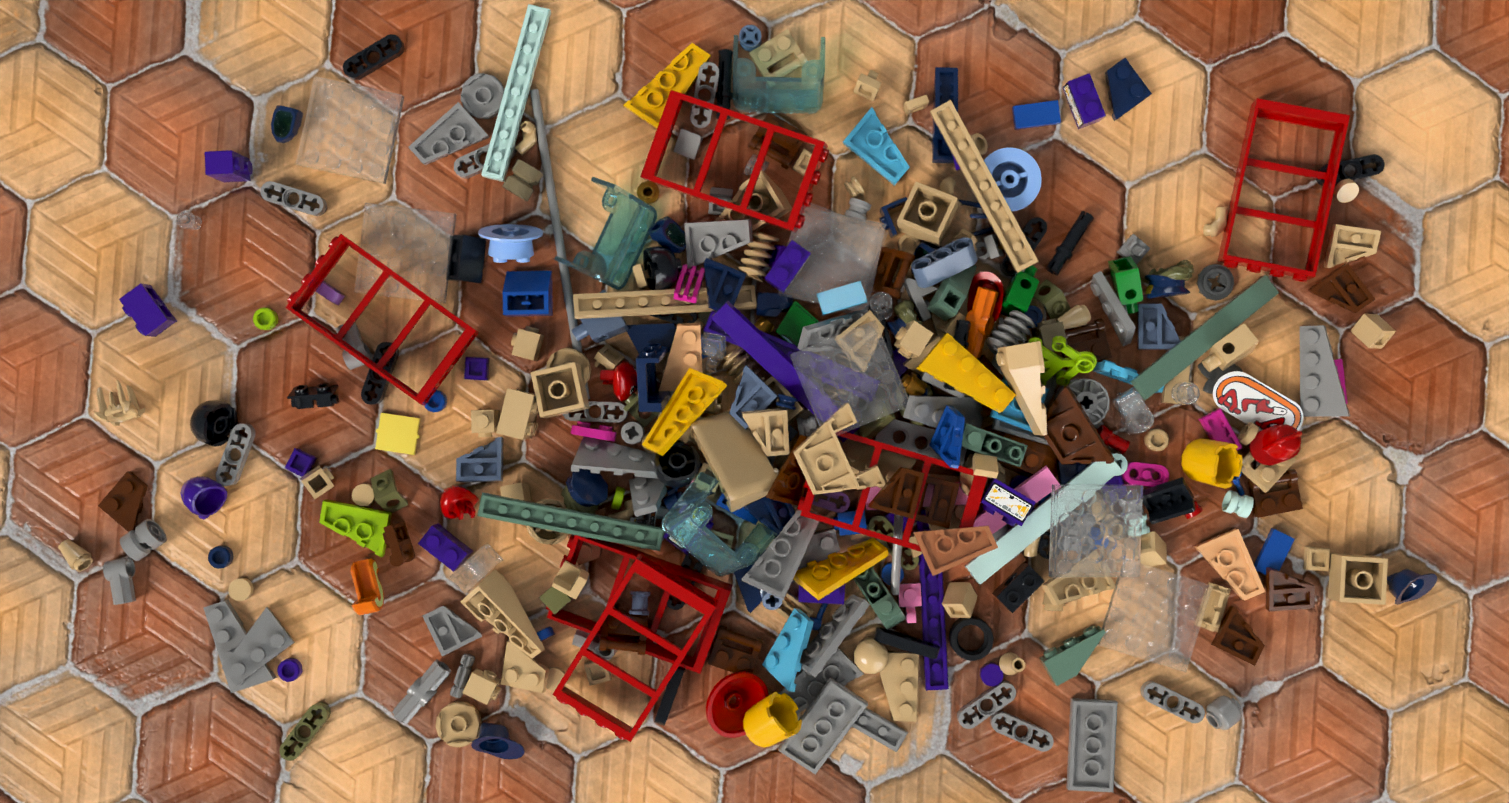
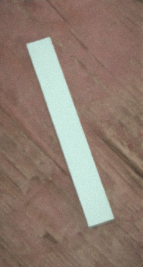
[481,4,551,182]
[965,461,1122,585]

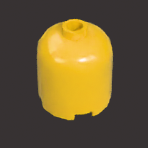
[1181,439,1242,489]
[743,692,802,748]

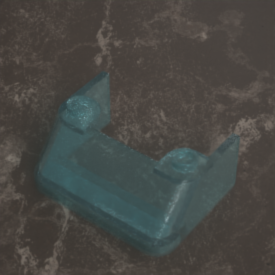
[733,35,825,114]
[554,177,657,290]
[662,472,777,577]

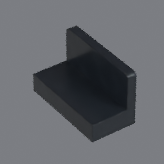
[446,235,486,283]

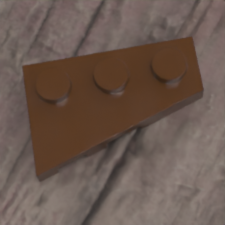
[766,435,808,506]

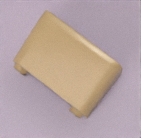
[689,411,779,513]

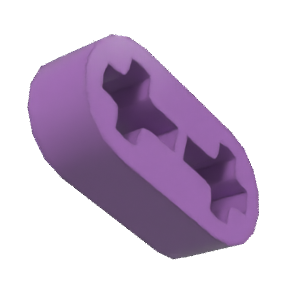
[309,272,345,306]
[812,492,850,513]

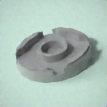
[461,73,505,119]

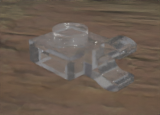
[701,332,726,373]

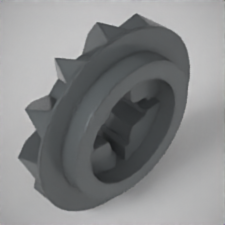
[1196,264,1234,301]

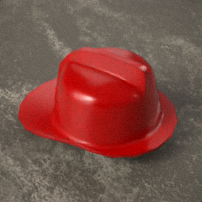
[967,271,1005,322]
[1249,424,1303,466]

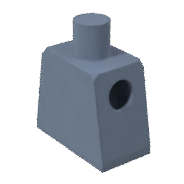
[571,289,630,343]

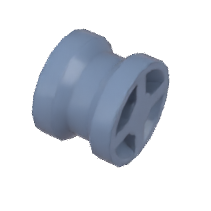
[739,25,762,52]

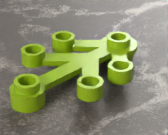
[1028,336,1097,386]

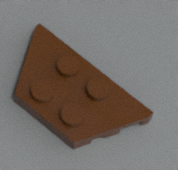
[1043,385,1114,464]

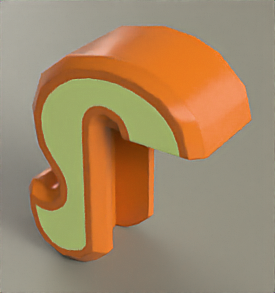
[350,558,384,615]

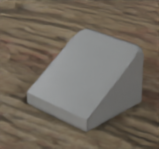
[674,128,703,160]
[708,187,733,215]

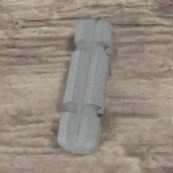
[450,654,475,698]

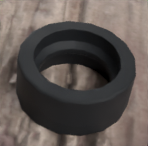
[949,616,994,661]

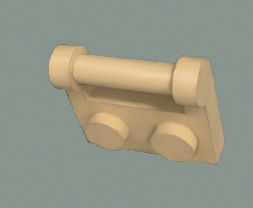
[749,29,808,87]
[1241,451,1297,493]

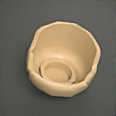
[854,638,888,674]

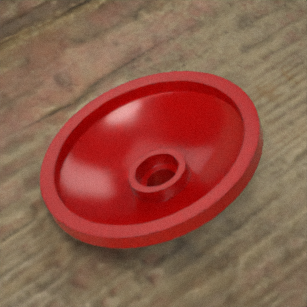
[706,671,769,738]

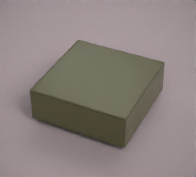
[539,586,572,614]

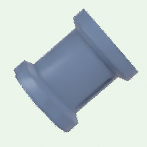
[760,589,783,610]
[629,591,651,615]

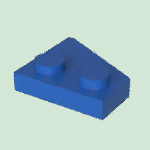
[929,405,965,469]

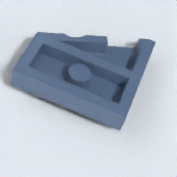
[1138,304,1180,350]
[729,365,778,429]
[456,437,504,482]

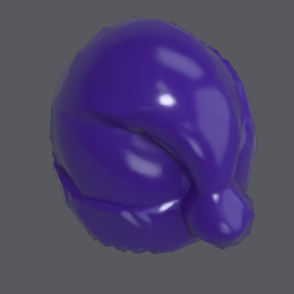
[180,476,227,520]

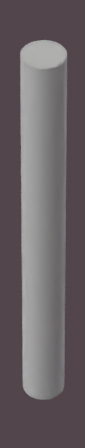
[890,514,903,595]

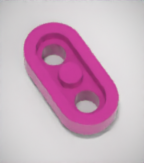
[570,421,617,441]
[1122,462,1169,487]

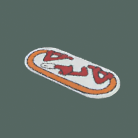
[1213,371,1304,431]

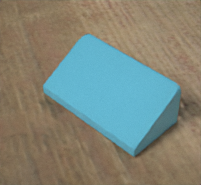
[817,281,868,316]

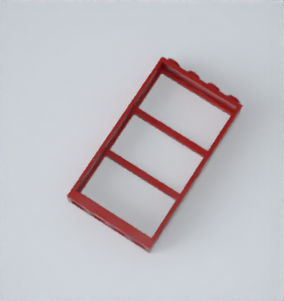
[640,90,829,233]
[1217,98,1350,282]
[285,234,479,405]
[797,430,988,564]
[546,534,732,674]
[552,553,718,742]

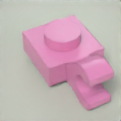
[898,583,922,623]

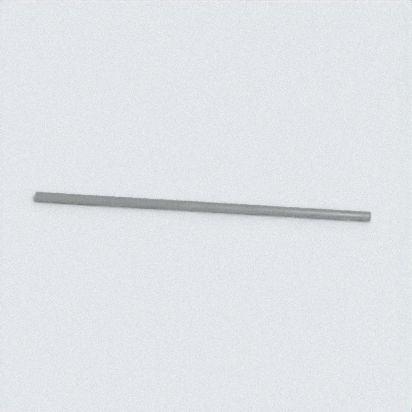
[530,89,590,399]

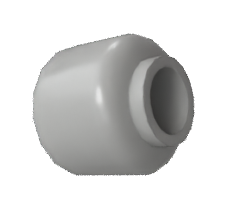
[1206,696,1242,730]

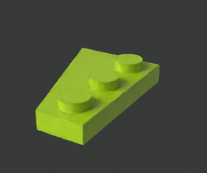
[319,499,392,558]

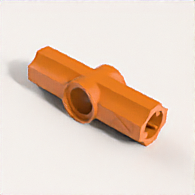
[965,287,999,358]

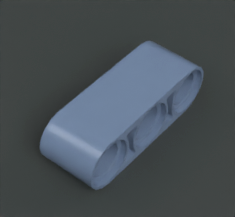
[911,237,978,288]

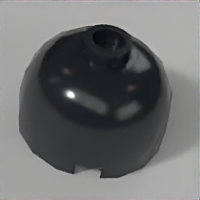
[643,247,682,290]
[190,400,238,447]
[654,441,701,488]

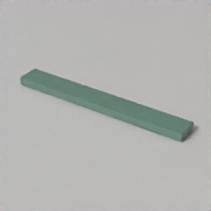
[1130,275,1279,400]
[477,492,665,551]

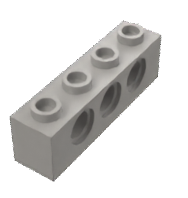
[873,419,967,465]

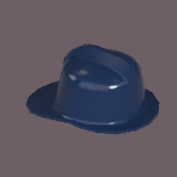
[1387,569,1437,605]
[471,722,525,759]

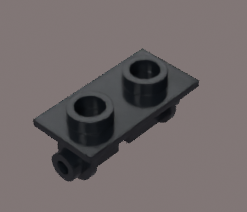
[287,383,339,409]

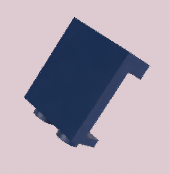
[636,343,671,412]

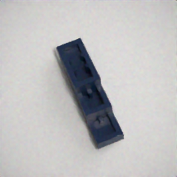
[932,67,958,163]

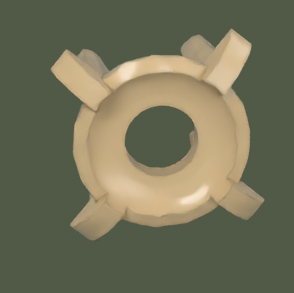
[94,380,145,426]

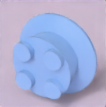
[984,148,1042,211]
[478,224,543,263]

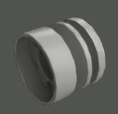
[1054,378,1110,425]

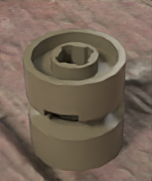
[502,159,544,202]

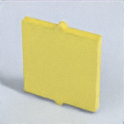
[375,413,421,455]

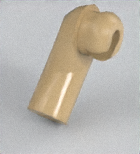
[515,121,537,156]
[940,177,962,207]
[1203,207,1228,237]
[608,499,634,521]

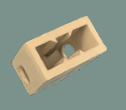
[1202,323,1259,372]

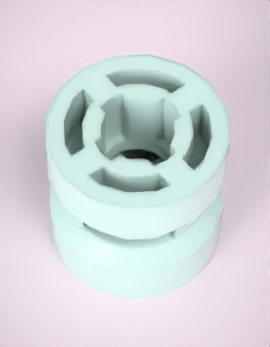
[1222,490,1254,518]

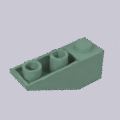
[927,265,977,321]
[962,423,1028,467]
[853,567,906,630]
[1039,626,1106,686]

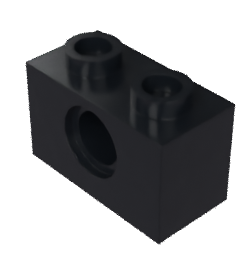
[992,562,1045,613]

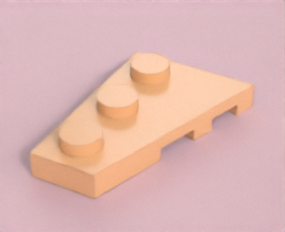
[659,323,703,391]
[1194,528,1265,601]

